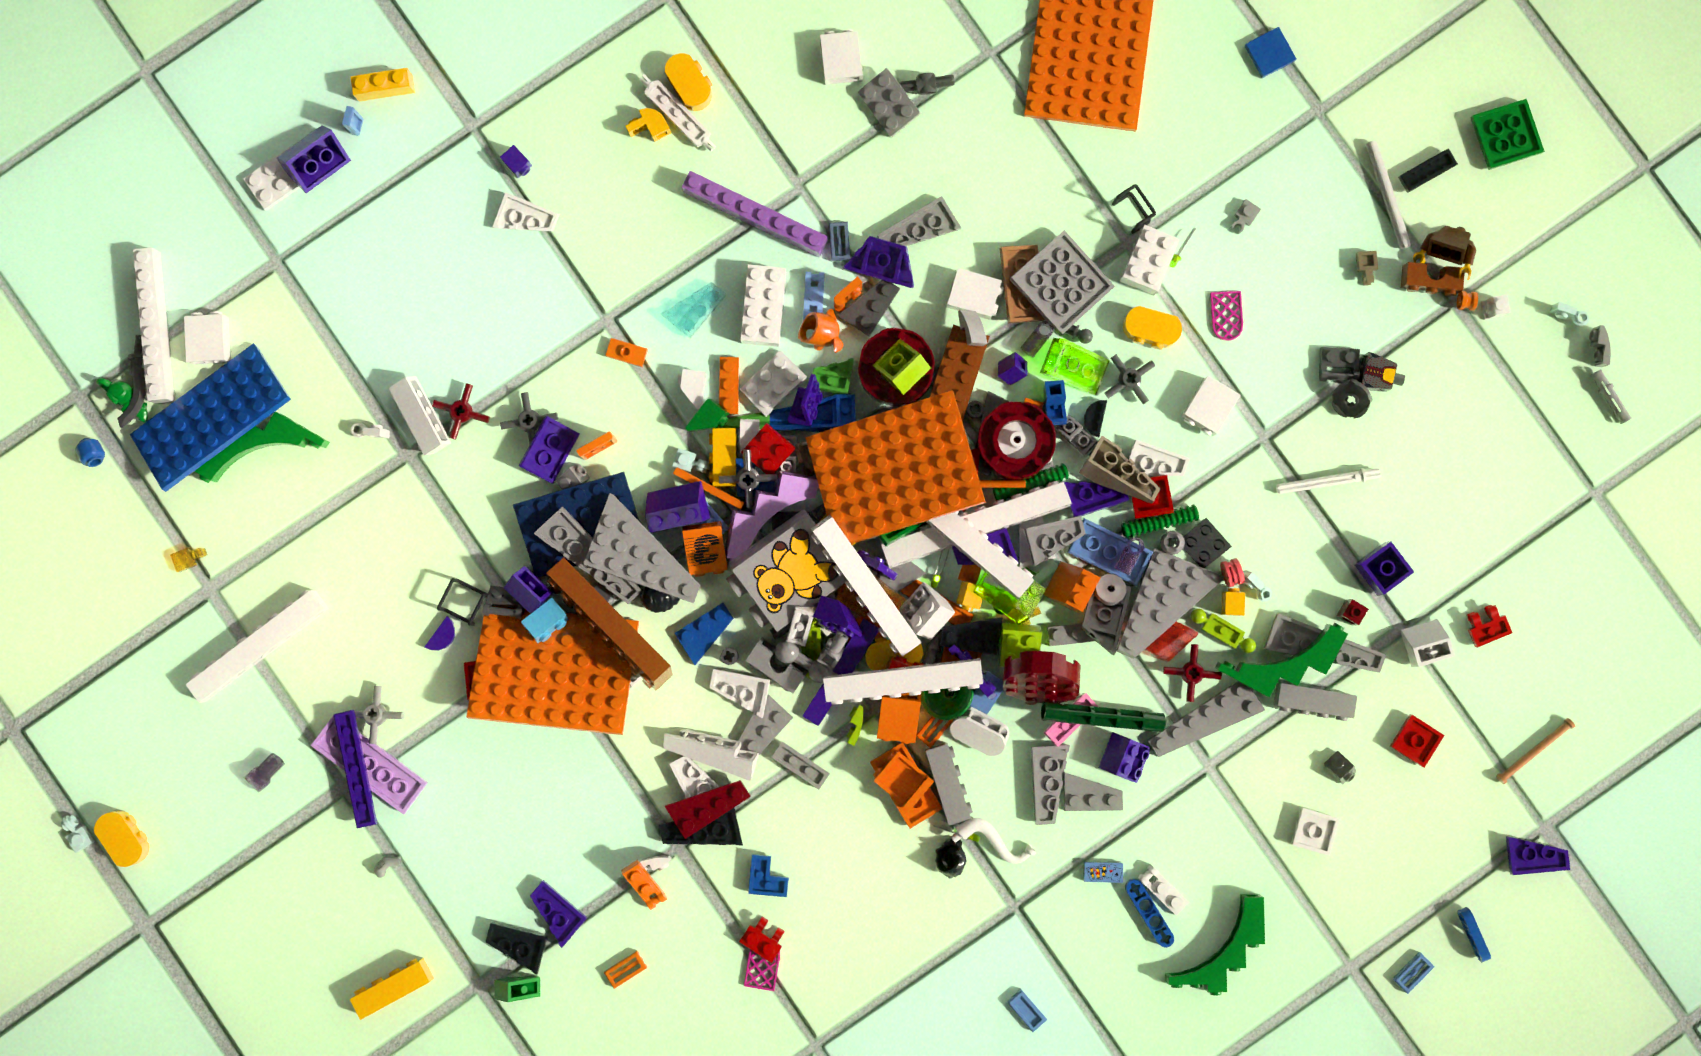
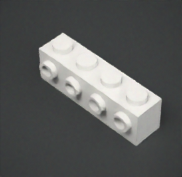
[389,376,451,456]

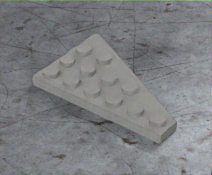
[583,493,700,604]
[1116,548,1224,659]

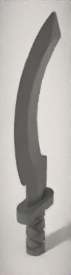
[117,335,146,428]

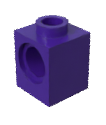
[500,144,532,178]

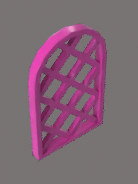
[1210,291,1244,341]
[744,949,781,991]

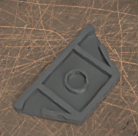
[1081,586,1132,655]

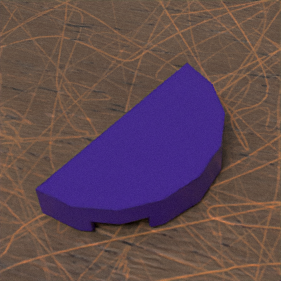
[424,616,456,651]

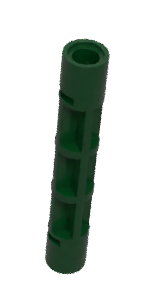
[1041,702,1166,732]

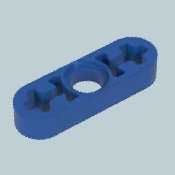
[1457,907,1491,963]

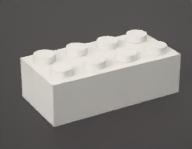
[741,264,787,347]

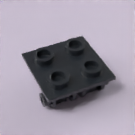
[1183,517,1232,568]

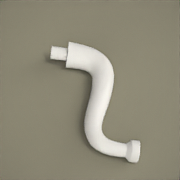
[951,817,1037,864]

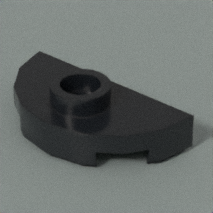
[1084,400,1107,438]

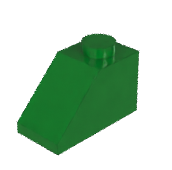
[685,398,730,432]
[494,976,540,1002]

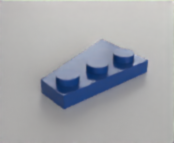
[675,602,734,666]

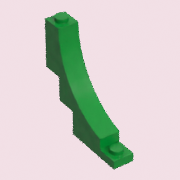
[194,411,330,483]
[1215,623,1348,697]

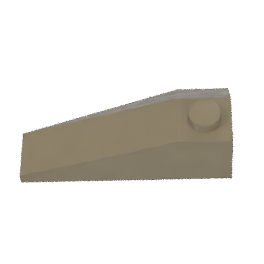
[1079,436,1160,503]

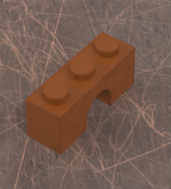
[1400,262,1465,296]

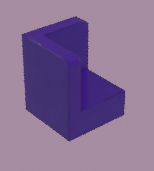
[998,352,1028,385]

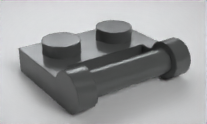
[1319,347,1360,382]
[483,585,525,620]

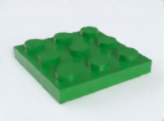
[1470,98,1545,170]

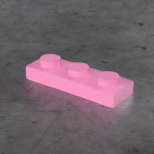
[1043,693,1098,747]

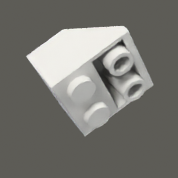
[899,582,955,640]
[1400,619,1456,667]

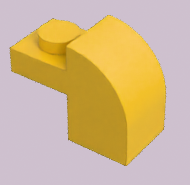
[626,108,671,142]

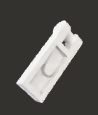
[1137,864,1190,916]

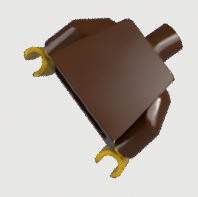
[1413,226,1477,280]

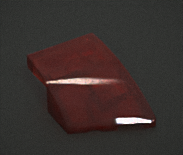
[1145,621,1198,663]

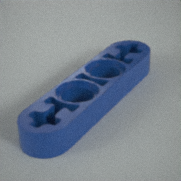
[1125,879,1174,948]

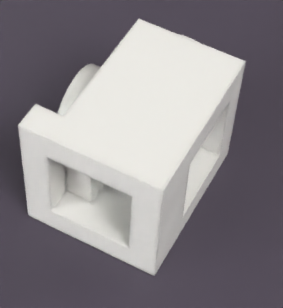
[1481,294,1511,320]

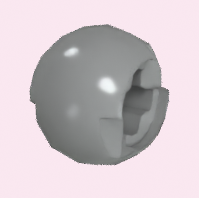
[1160,530,1185,555]

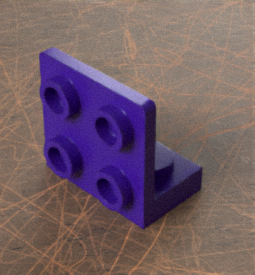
[788,374,823,426]

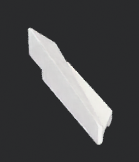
[663,729,759,781]

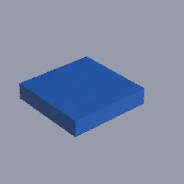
[1244,27,1297,79]

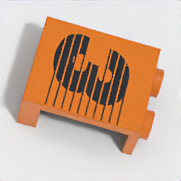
[682,521,728,577]

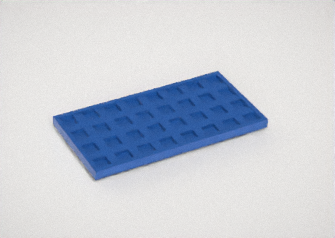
[130,343,291,492]

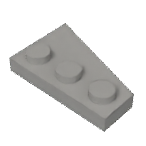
[1024,516,1086,567]
[875,562,926,598]
[1064,772,1123,811]

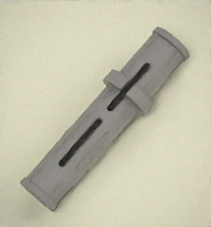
[1590,369,1632,424]

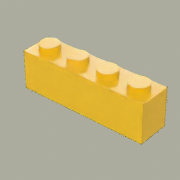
[349,958,434,1020]

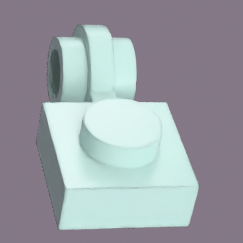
[1550,302,1589,326]
[672,448,710,473]
[1243,570,1272,602]
[61,815,95,853]

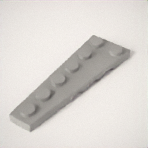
[534,506,642,604]
[1263,613,1386,673]
[1147,681,1265,757]

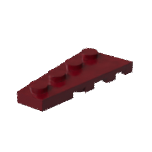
[665,780,751,839]

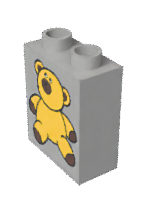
[726,509,847,632]

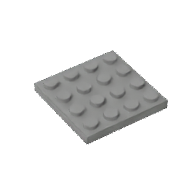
[1009,230,1115,336]

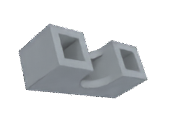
[745,637,808,693]

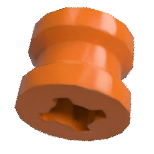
[1456,291,1478,311]

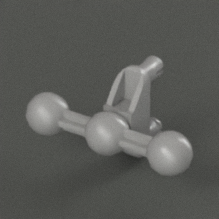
[775,631,863,703]

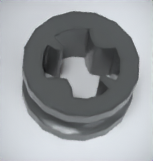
[966,400,984,419]

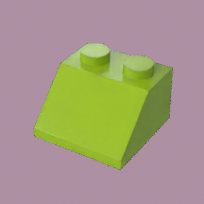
[873,339,931,395]

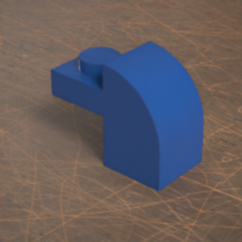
[1043,380,1067,425]

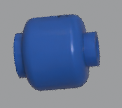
[75,438,105,467]

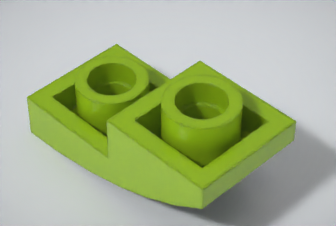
[846,704,863,746]

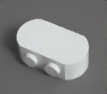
[950,706,1010,756]

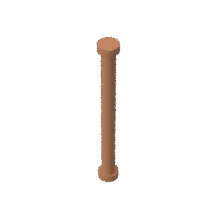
[1496,718,1576,784]

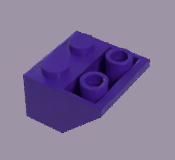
[504,566,556,614]
[813,595,862,638]
[1098,732,1151,783]

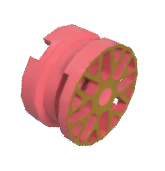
[1220,558,1245,588]

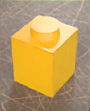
[956,581,986,612]
[1221,588,1245,616]

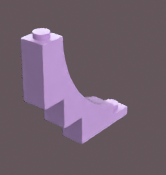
[725,471,820,561]

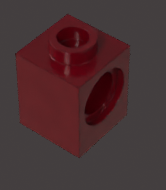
[1336,599,1369,626]

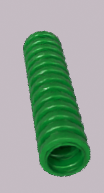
[992,463,1069,501]
[1121,504,1199,539]

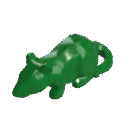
[96,378,148,423]

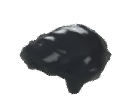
[640,587,680,613]
[935,838,967,879]

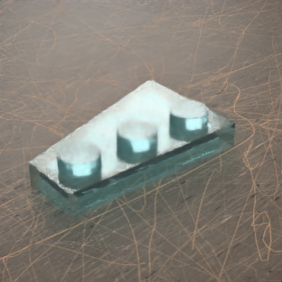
[660,282,726,339]

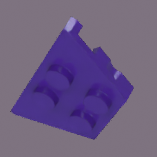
[844,236,914,289]

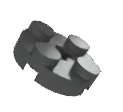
[1332,379,1372,419]

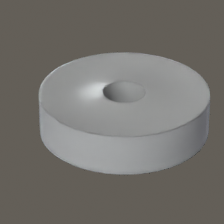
[1095,574,1127,606]

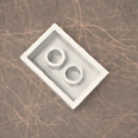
[1120,225,1180,296]

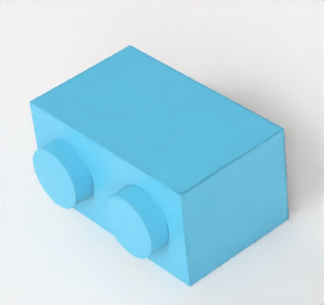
[521,598,569,643]

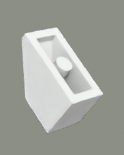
[678,369,707,411]

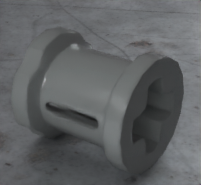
[720,648,739,665]

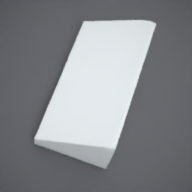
[786,607,816,646]

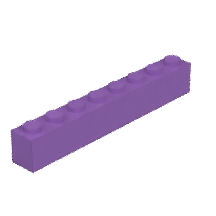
[682,171,828,258]

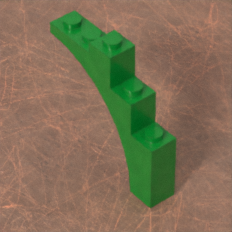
[1165,894,1265,996]

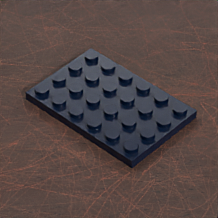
[513,471,640,577]

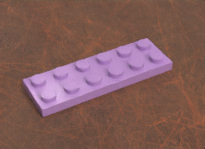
[311,715,429,815]

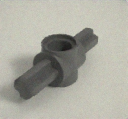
[899,73,955,95]

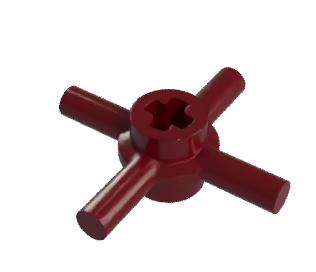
[432,383,490,440]
[1163,644,1222,702]

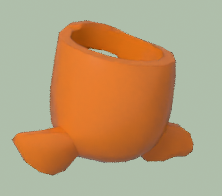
[798,309,844,353]

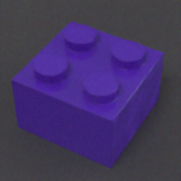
[1354,541,1414,596]

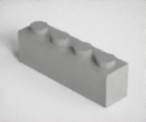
[1273,683,1357,721]
[925,743,973,826]

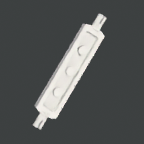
[639,74,716,152]

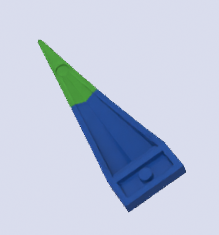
[723,394,856,432]

